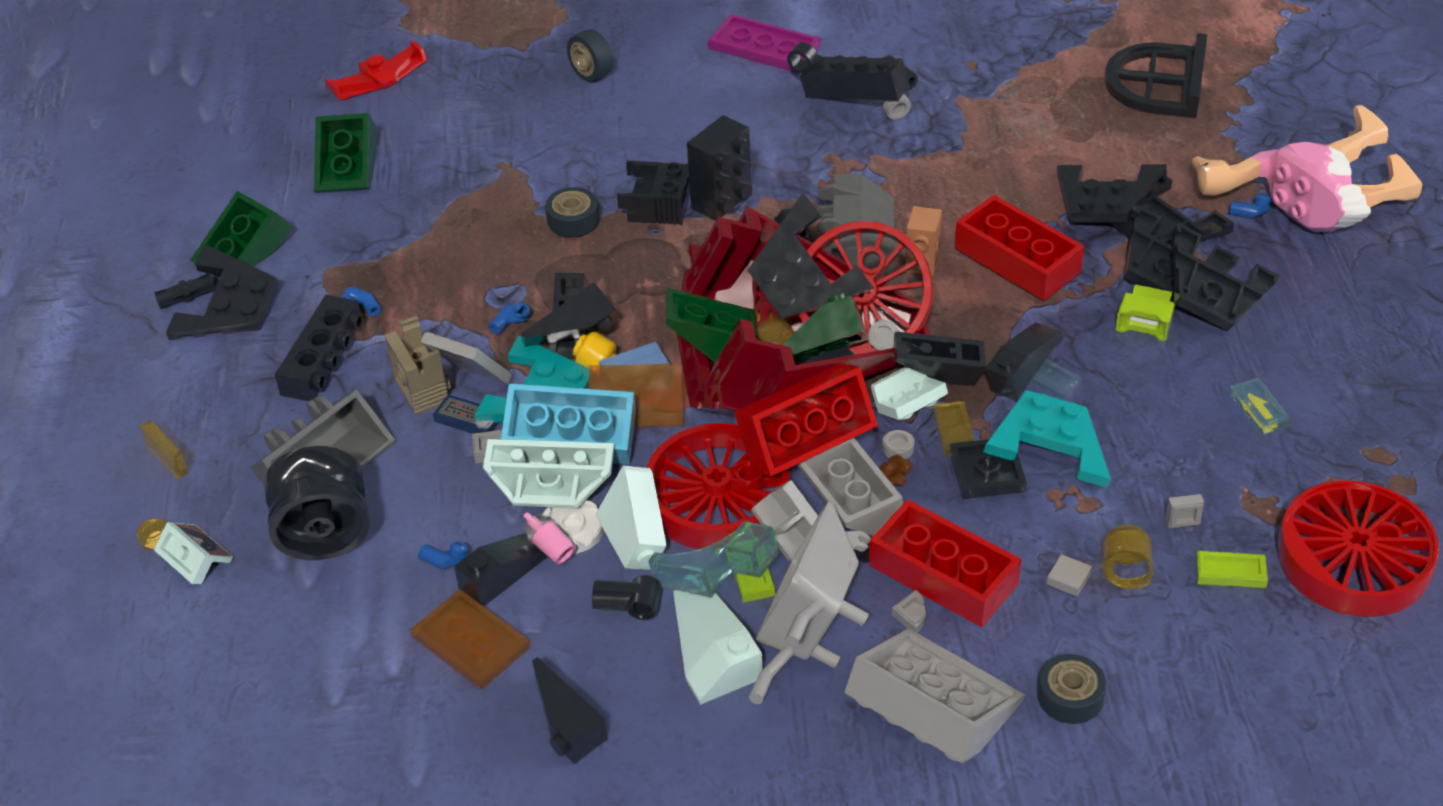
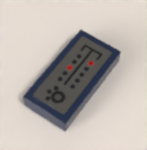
[433,394,499,434]

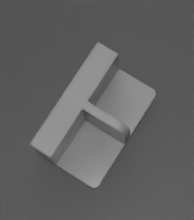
[751,480,818,561]

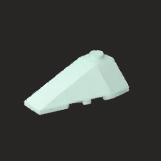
[673,579,763,705]

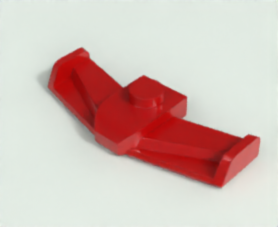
[325,40,427,101]

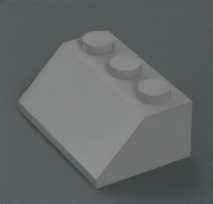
[797,438,903,536]

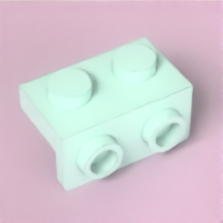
[871,366,948,420]

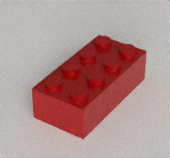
[955,195,1084,301]
[734,363,878,477]
[869,499,1021,628]

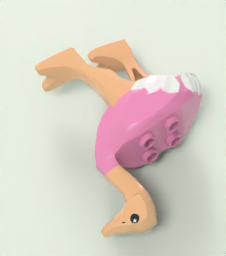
[1192,105,1423,233]

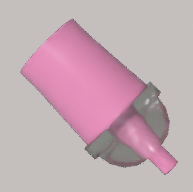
[523,512,576,565]

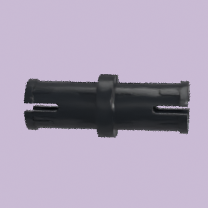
[154,273,215,309]

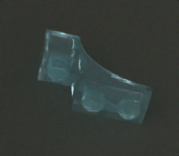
[648,521,780,598]

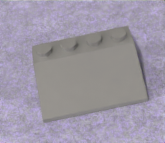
[844,628,1025,764]

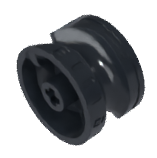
[264,446,370,561]

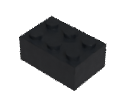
[687,115,752,221]

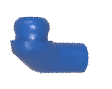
[1229,194,1271,218]
[418,541,468,569]

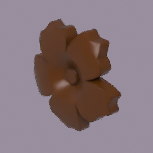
[879,454,913,487]

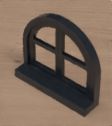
[1105,33,1208,118]

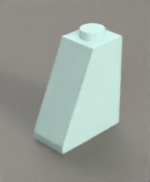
[596,466,666,570]

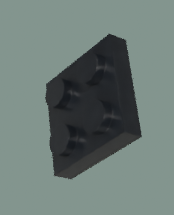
[949,439,1027,499]

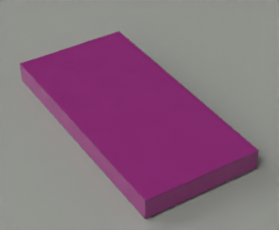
[707,14,821,73]

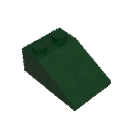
[314,113,376,193]
[190,191,292,278]
[665,288,756,363]
[783,294,869,363]

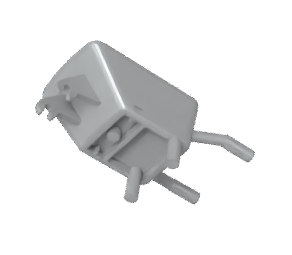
[749,501,871,704]

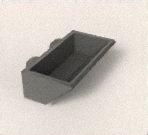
[817,174,894,274]
[250,389,396,485]

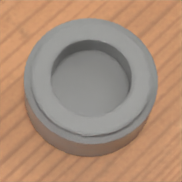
[883,94,911,120]
[868,320,899,351]
[883,430,914,459]

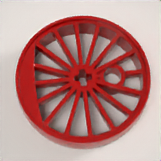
[799,221,934,355]
[646,423,791,551]
[1277,480,1439,617]

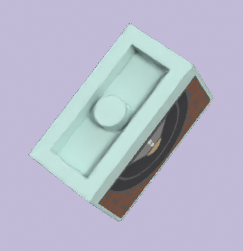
[154,522,233,584]

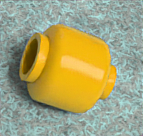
[572,332,617,376]

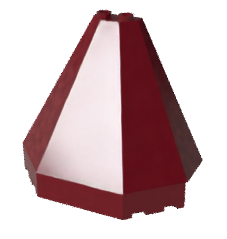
[676,206,931,415]

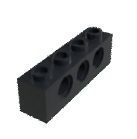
[275,295,363,401]

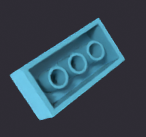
[501,384,637,465]

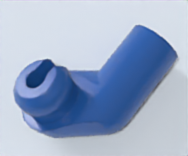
[341,286,381,317]
[488,302,531,334]

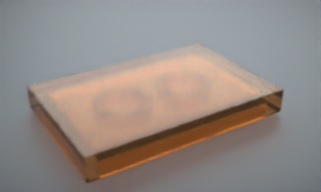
[589,363,683,427]
[410,589,531,690]

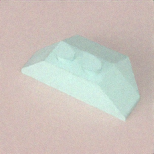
[483,439,615,508]

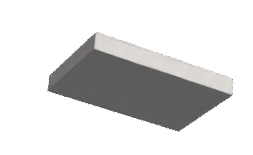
[421,332,512,384]

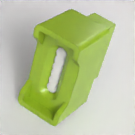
[1116,285,1175,341]

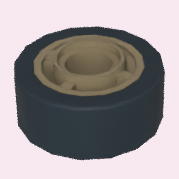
[567,29,613,82]
[545,187,599,237]
[1037,654,1107,724]

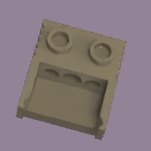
[384,316,451,415]

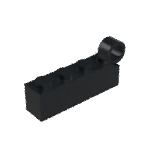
[787,42,910,101]

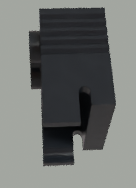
[617,160,690,225]

